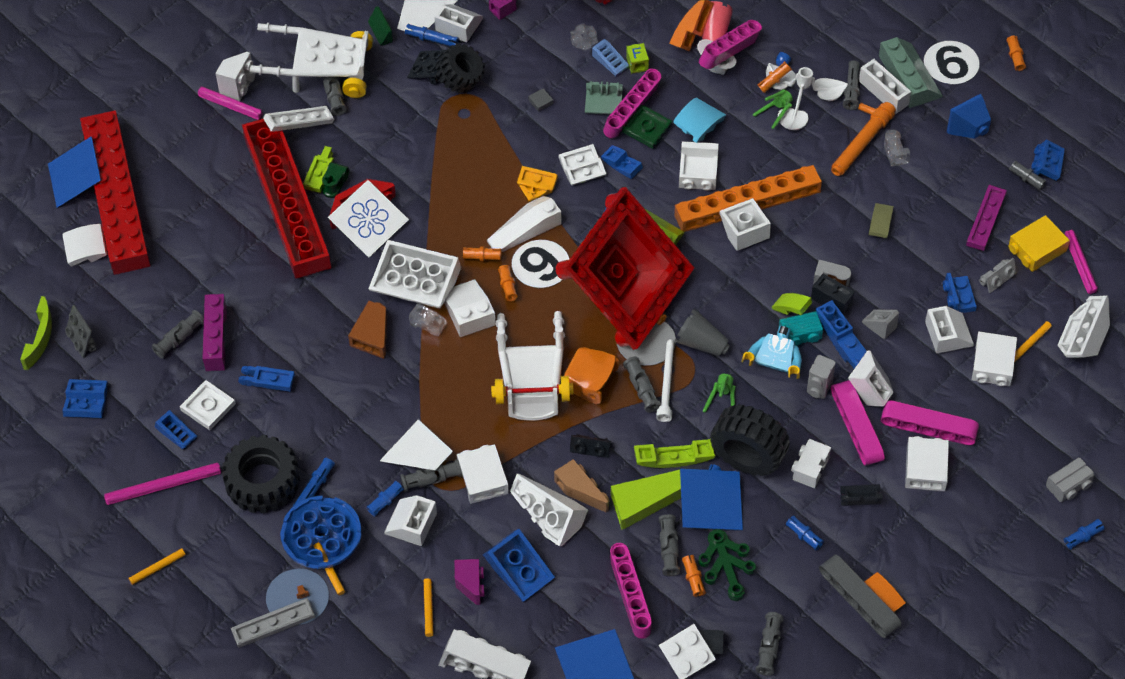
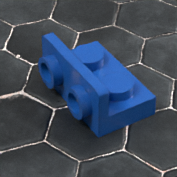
[1031,139,1065,181]
[943,273,977,313]

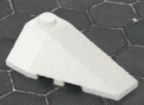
[487,196,561,252]
[510,474,588,546]

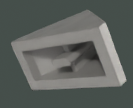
[862,310,899,339]

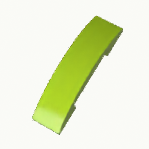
[20,296,52,370]
[634,439,715,468]

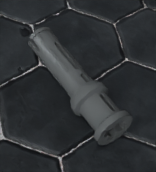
[843,60,860,110]

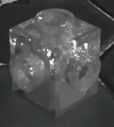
[570,23,598,51]

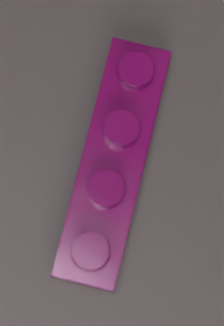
[966,185,1007,251]

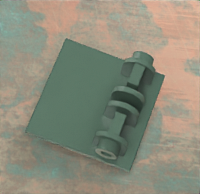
[585,81,623,114]

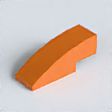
[669,0,714,51]

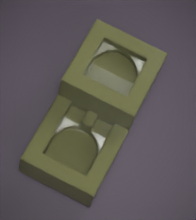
[869,203,894,238]

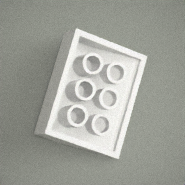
[369,240,461,308]

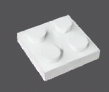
[180,380,236,430]
[659,624,716,679]

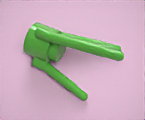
[753,89,792,129]
[703,374,736,412]

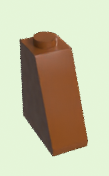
[348,301,387,359]

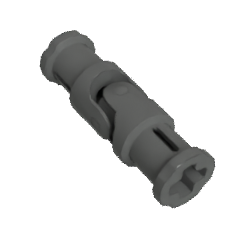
[323,77,347,116]
[152,310,204,359]
[623,356,661,413]
[400,459,462,492]
[659,514,680,576]
[756,612,784,676]

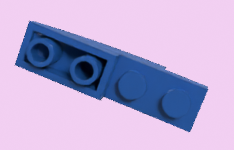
[816,300,867,369]

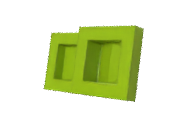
[772,293,812,315]

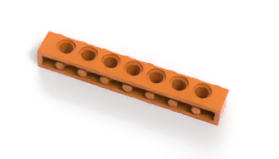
[674,165,822,232]

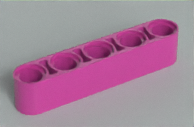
[699,20,762,69]
[603,69,661,138]
[831,380,885,466]
[881,401,979,445]
[610,543,651,639]

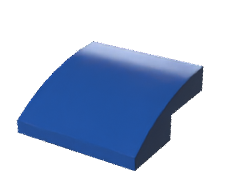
[62,379,108,418]

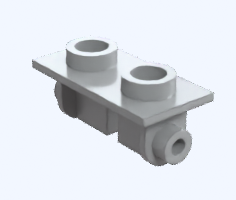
[979,258,1017,293]

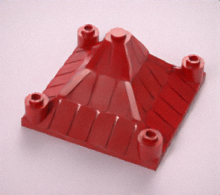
[556,187,694,350]

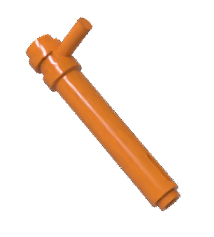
[831,102,896,176]

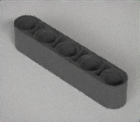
[819,555,901,638]

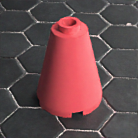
[702,1,733,41]

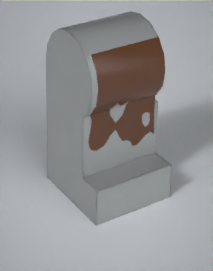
[813,260,851,287]

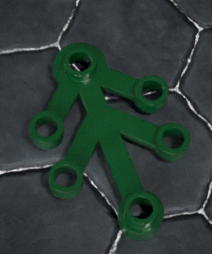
[698,529,756,601]

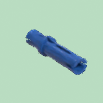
[405,23,459,46]
[293,458,335,506]

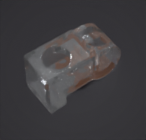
[884,130,910,167]
[409,303,448,336]

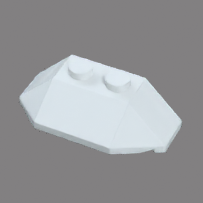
[1058,296,1110,358]

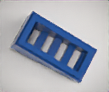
[155,410,197,450]

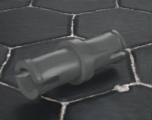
[1009,161,1046,190]

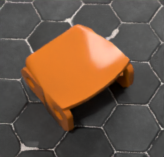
[564,347,619,405]

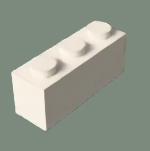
[859,59,911,114]

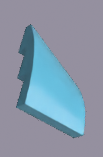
[673,98,726,143]

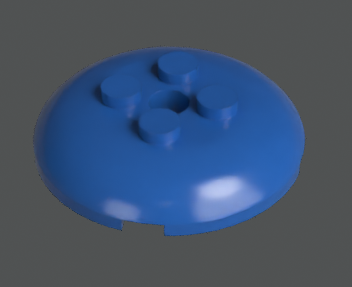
[280,496,361,569]

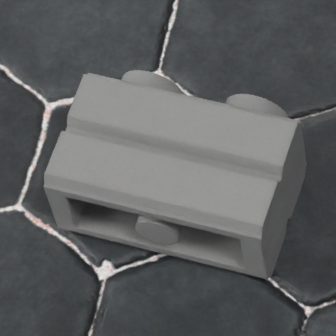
[807,355,836,399]
[1046,458,1094,502]

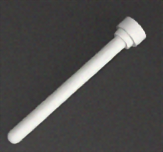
[656,339,674,422]

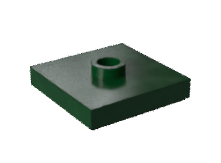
[622,105,672,149]

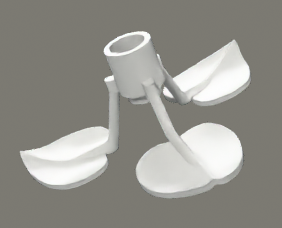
[766,63,848,130]

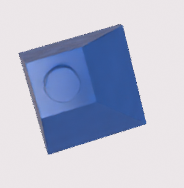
[947,94,991,139]

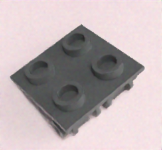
[65,305,96,358]

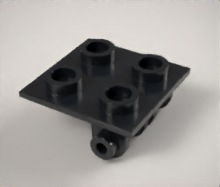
[407,50,446,85]

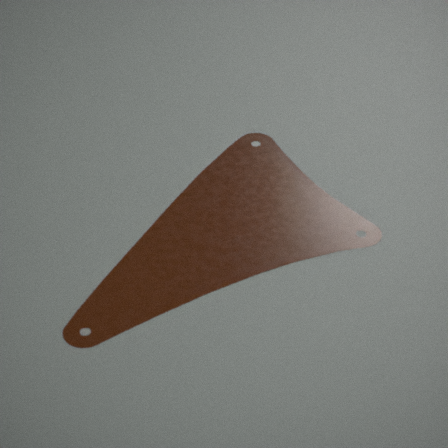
[419,94,695,491]

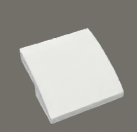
[559,144,606,186]
[62,224,108,267]

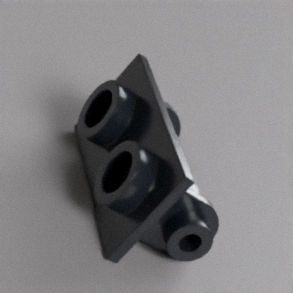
[570,434,611,458]
[840,484,882,506]

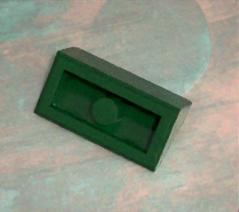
[368,6,393,46]

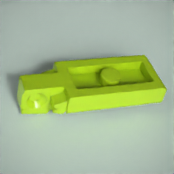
[303,146,334,193]

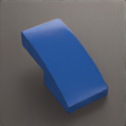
[601,145,643,179]

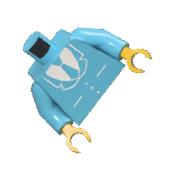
[741,326,802,379]

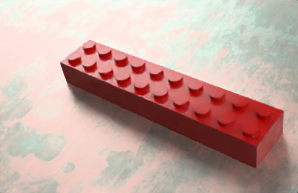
[80,110,151,275]
[242,119,331,279]

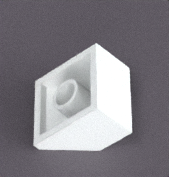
[720,198,771,251]

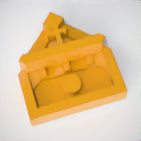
[517,166,558,201]

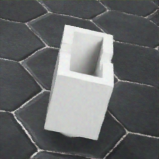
[791,439,831,488]

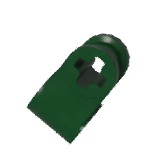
[322,162,349,198]

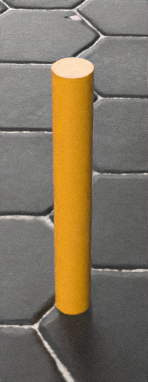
[1014,321,1052,362]
[313,542,345,596]
[128,548,186,585]
[424,578,433,637]

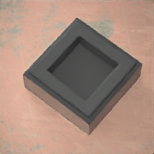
[528,88,553,112]

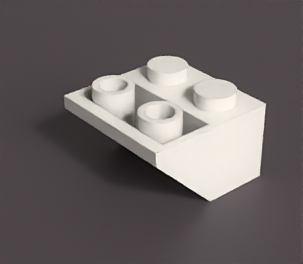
[435,4,483,43]
[215,52,255,101]
[925,306,974,354]
[848,351,893,406]
[384,496,437,546]

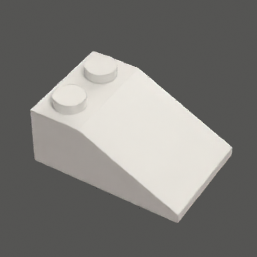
[444,280,496,337]

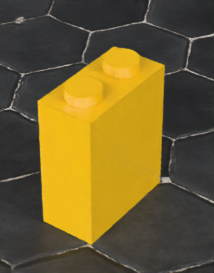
[1008,215,1070,272]

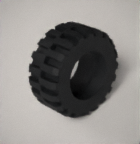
[710,404,790,476]
[222,435,300,513]

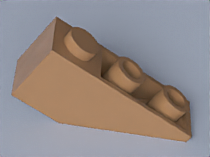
[554,459,609,512]

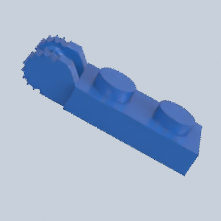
[238,366,295,392]

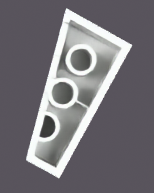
[438,629,531,679]

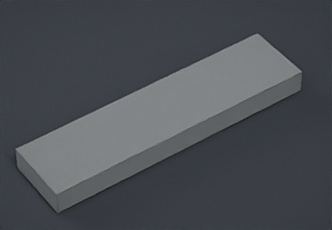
[231,598,315,648]

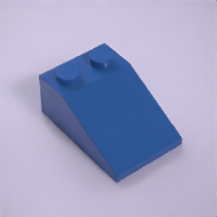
[482,529,555,602]

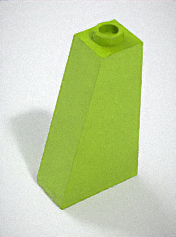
[611,470,681,530]

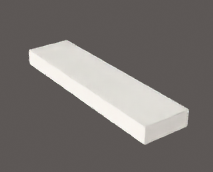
[263,106,334,132]

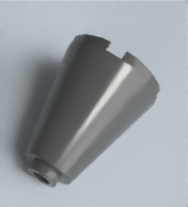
[675,309,730,356]

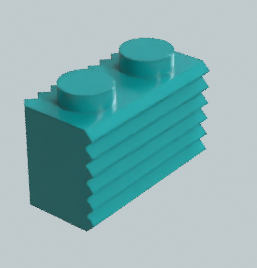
[779,311,823,346]

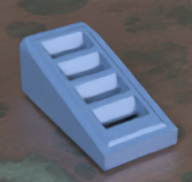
[592,39,629,76]

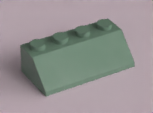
[879,37,942,108]

